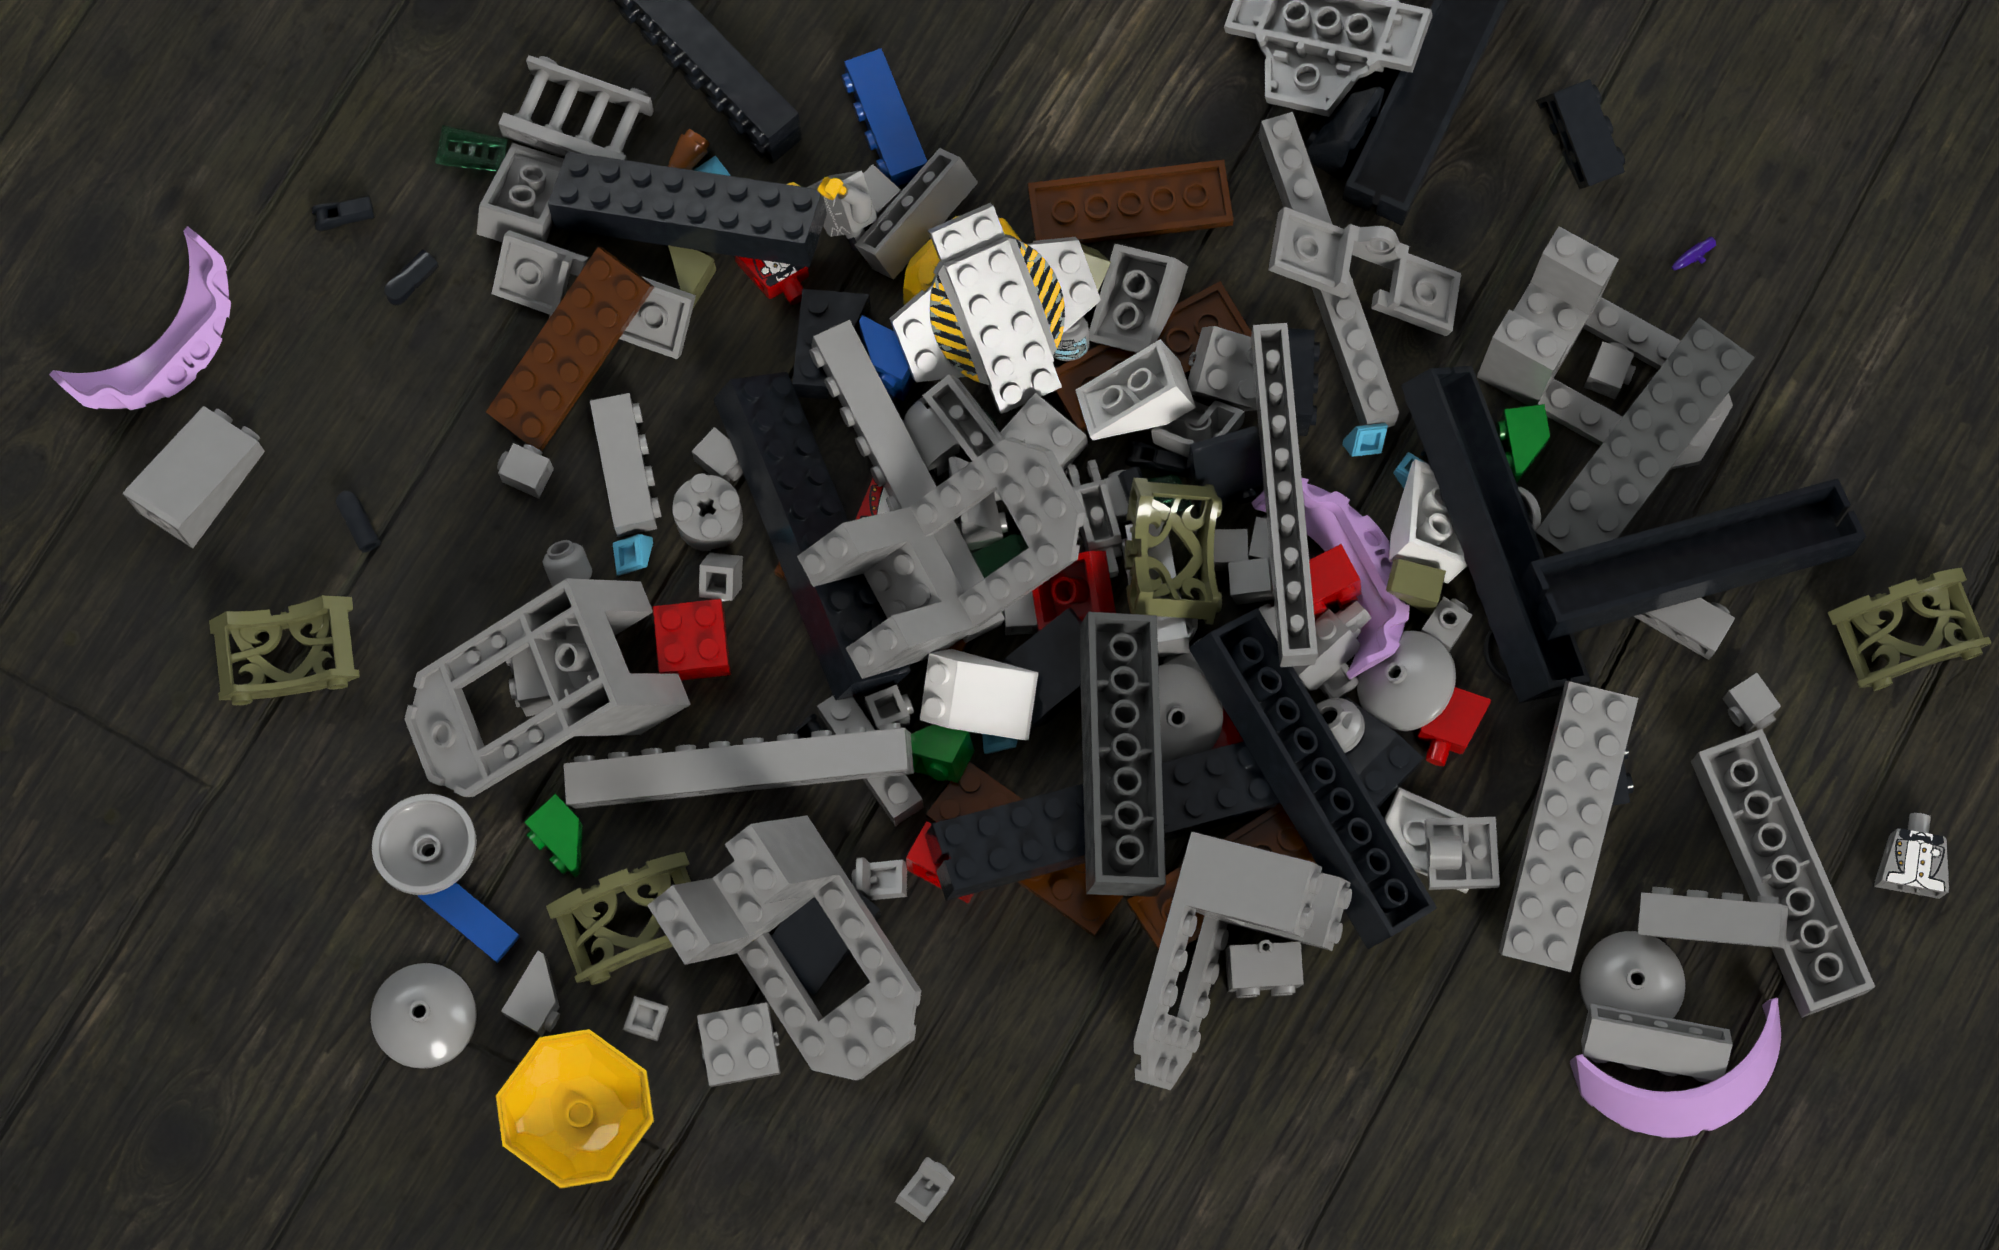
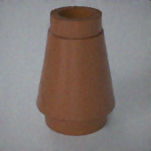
[667,129,710,170]

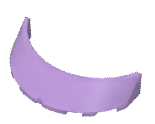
[49,226,231,410]
[1252,478,1410,680]
[1570,997,1781,1138]

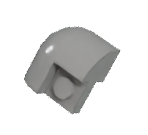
[903,397,960,477]
[1151,400,1245,458]

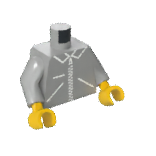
[787,170,877,251]

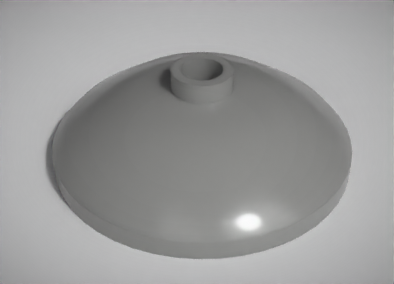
[1357,631,1456,731]
[1158,664,1223,763]
[372,794,477,895]
[1579,931,1685,1019]
[371,963,477,1069]

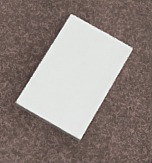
[1384,787,1469,893]

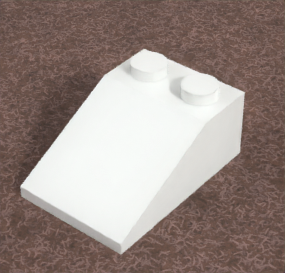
[1076,339,1196,440]
[1389,459,1468,584]
[920,649,1038,740]

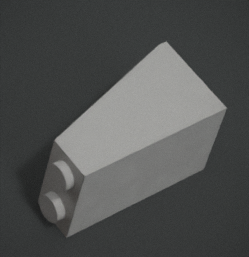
[123,406,265,548]

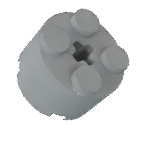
[672,474,743,551]

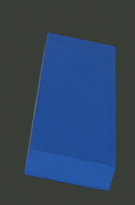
[418,883,520,963]

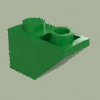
[1496,404,1550,483]
[911,724,975,783]
[525,794,583,878]

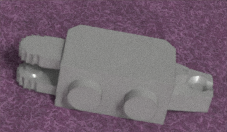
[1067,459,1122,578]
[1293,601,1371,690]

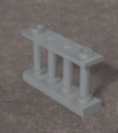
[498,55,654,160]

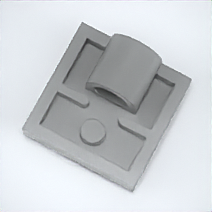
[1424,817,1500,890]

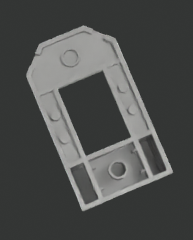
[1477,226,1733,470]
[797,437,1085,679]
[404,578,691,797]
[647,815,921,1080]
[1134,832,1352,1090]

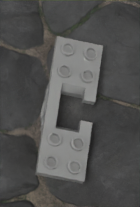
[1268,206,1461,336]
[491,230,696,359]

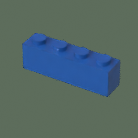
[841,48,927,186]

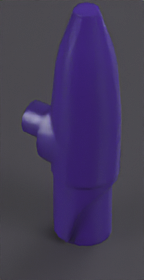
[1671,236,1716,271]

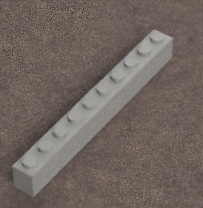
[1259,112,1399,427]
[809,320,1005,643]
[1251,323,1318,667]
[564,723,914,809]

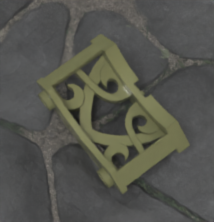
[1125,478,1222,624]
[1828,568,1992,691]
[209,595,360,705]
[546,852,691,985]

